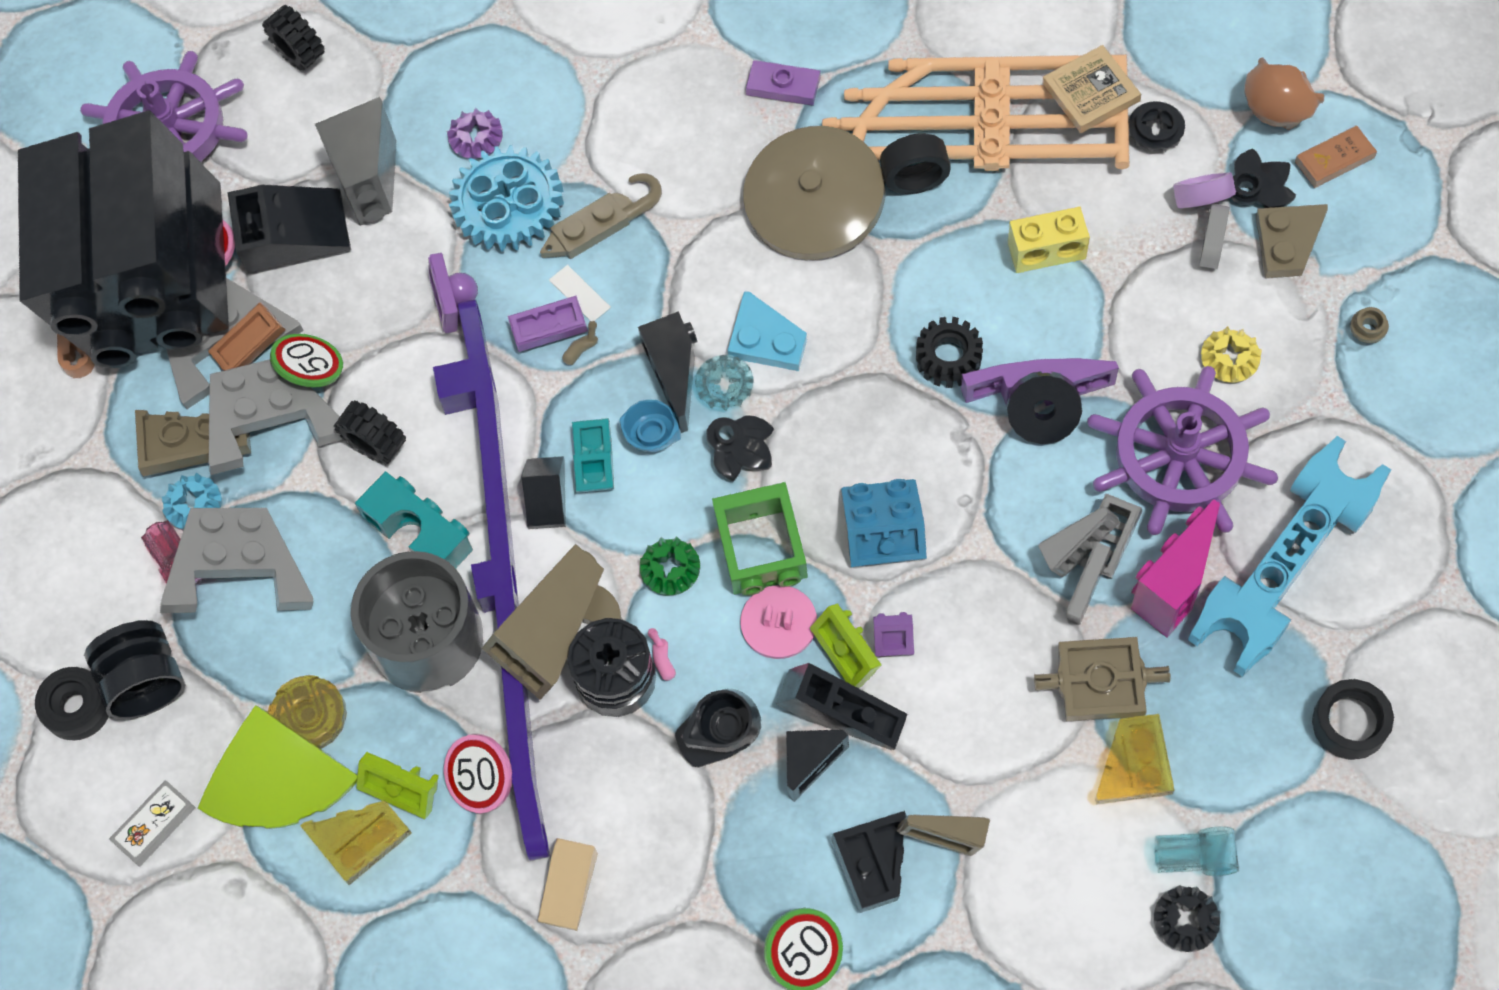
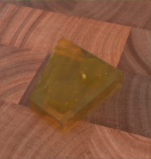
[1095,714,1175,805]
[300,800,412,885]

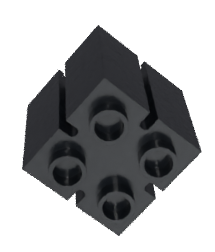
[18,110,229,368]

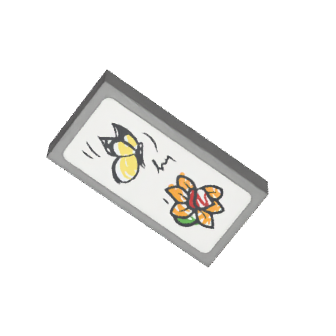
[109,780,196,867]

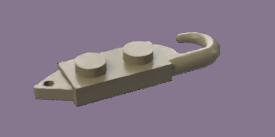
[540,173,662,260]

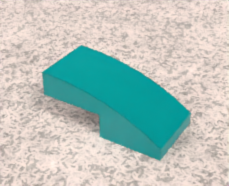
[572,418,614,493]

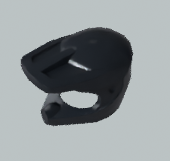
[675,689,761,768]

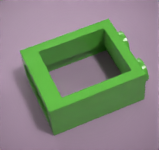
[712,482,808,595]

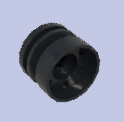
[567,618,656,717]
[84,620,186,720]

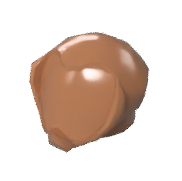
[1244,57,1325,130]

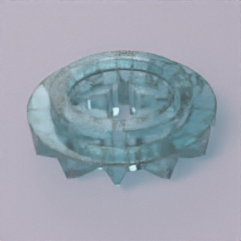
[695,355,754,411]

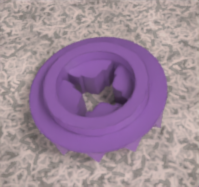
[447,107,503,159]

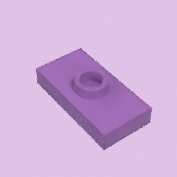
[746,60,821,106]
[508,295,588,352]

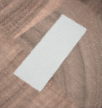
[549,265,611,321]

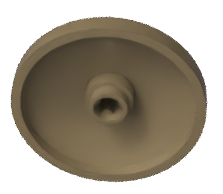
[743,126,885,260]

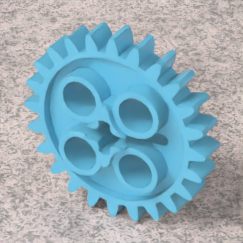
[449,145,564,252]

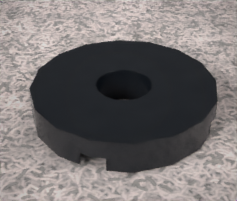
[1007,371,1082,444]

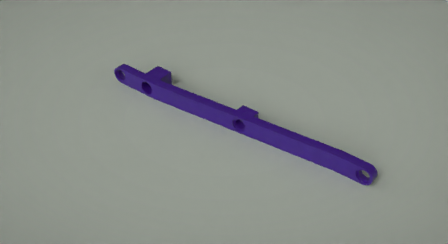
[433,299,550,861]

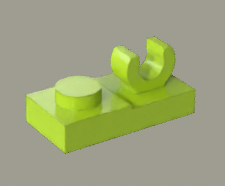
[810,603,882,688]
[356,752,439,819]

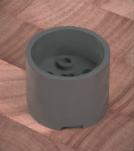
[351,551,484,693]

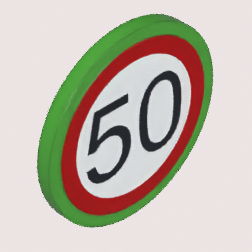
[270,334,343,387]
[764,908,843,990]

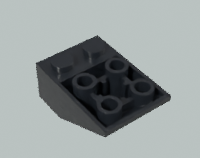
[227,185,351,273]

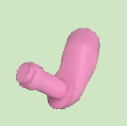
[648,628,676,681]

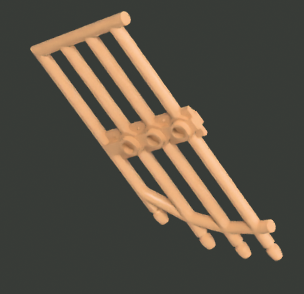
[822,55,1130,171]

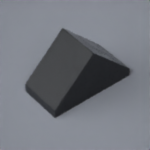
[522,456,566,529]
[786,730,849,802]

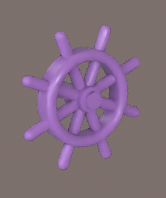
[80,51,248,162]
[1087,366,1278,536]

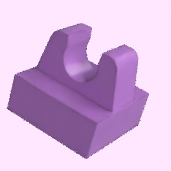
[873,612,914,657]

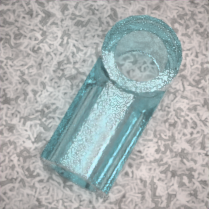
[1154,827,1239,876]

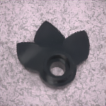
[1230,149,1296,208]
[706,415,774,482]

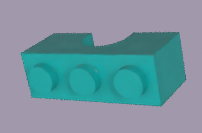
[355,471,473,569]

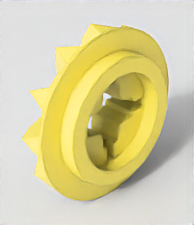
[1201,326,1262,383]

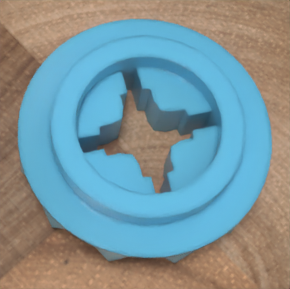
[161,473,222,530]

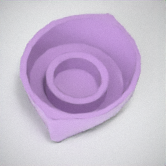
[1173,172,1236,208]

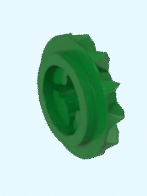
[640,536,700,595]

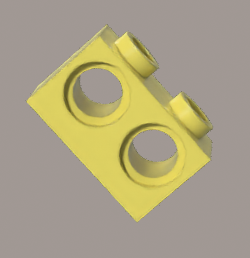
[1007,207,1090,273]

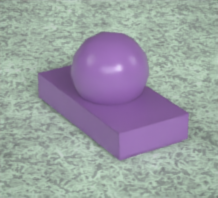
[428,253,478,333]

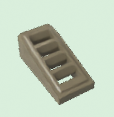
[897,815,990,856]

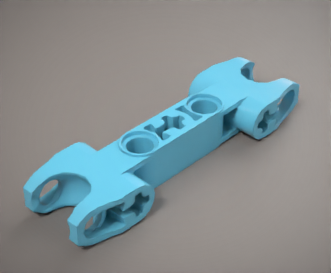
[1188,436,1392,677]

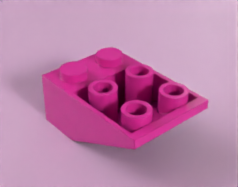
[1131,499,1220,638]

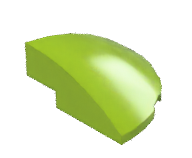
[198,705,357,829]

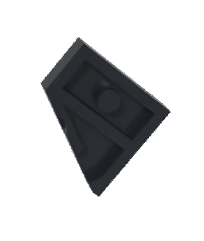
[831,811,907,913]

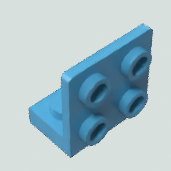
[841,479,927,567]

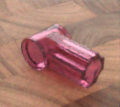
[141,520,206,585]

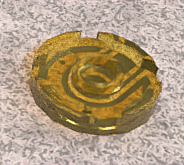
[268,675,347,749]

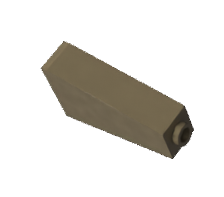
[481,544,604,700]

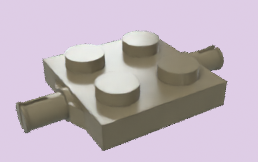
[1034,637,1171,721]

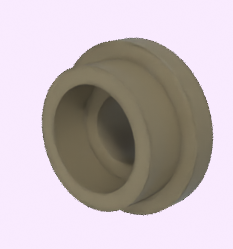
[1350,307,1389,343]

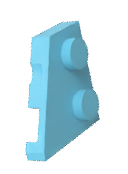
[728,291,807,371]

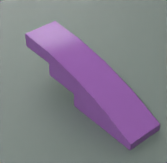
[961,358,1119,406]

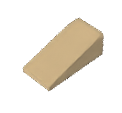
[538,838,598,931]

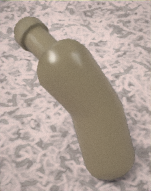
[562,321,598,365]

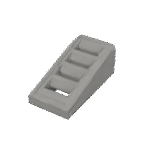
[1078,494,1143,579]
[1038,506,1120,577]

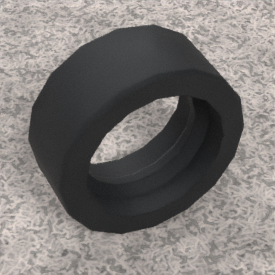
[880,133,951,194]
[1312,679,1394,760]

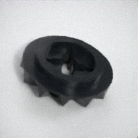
[1129,101,1185,153]
[1154,885,1221,952]

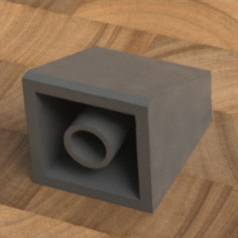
[315,97,397,226]

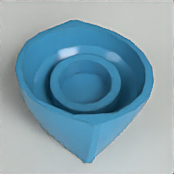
[620,399,681,452]

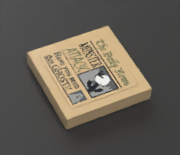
[1043,45,1141,133]

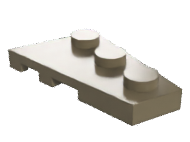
[135,410,251,476]

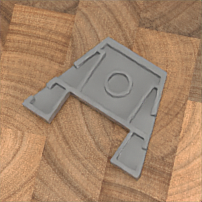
[166,278,304,409]
[209,359,343,475]
[160,508,314,613]

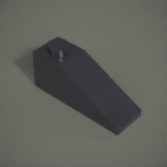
[638,311,698,433]
[776,663,908,750]

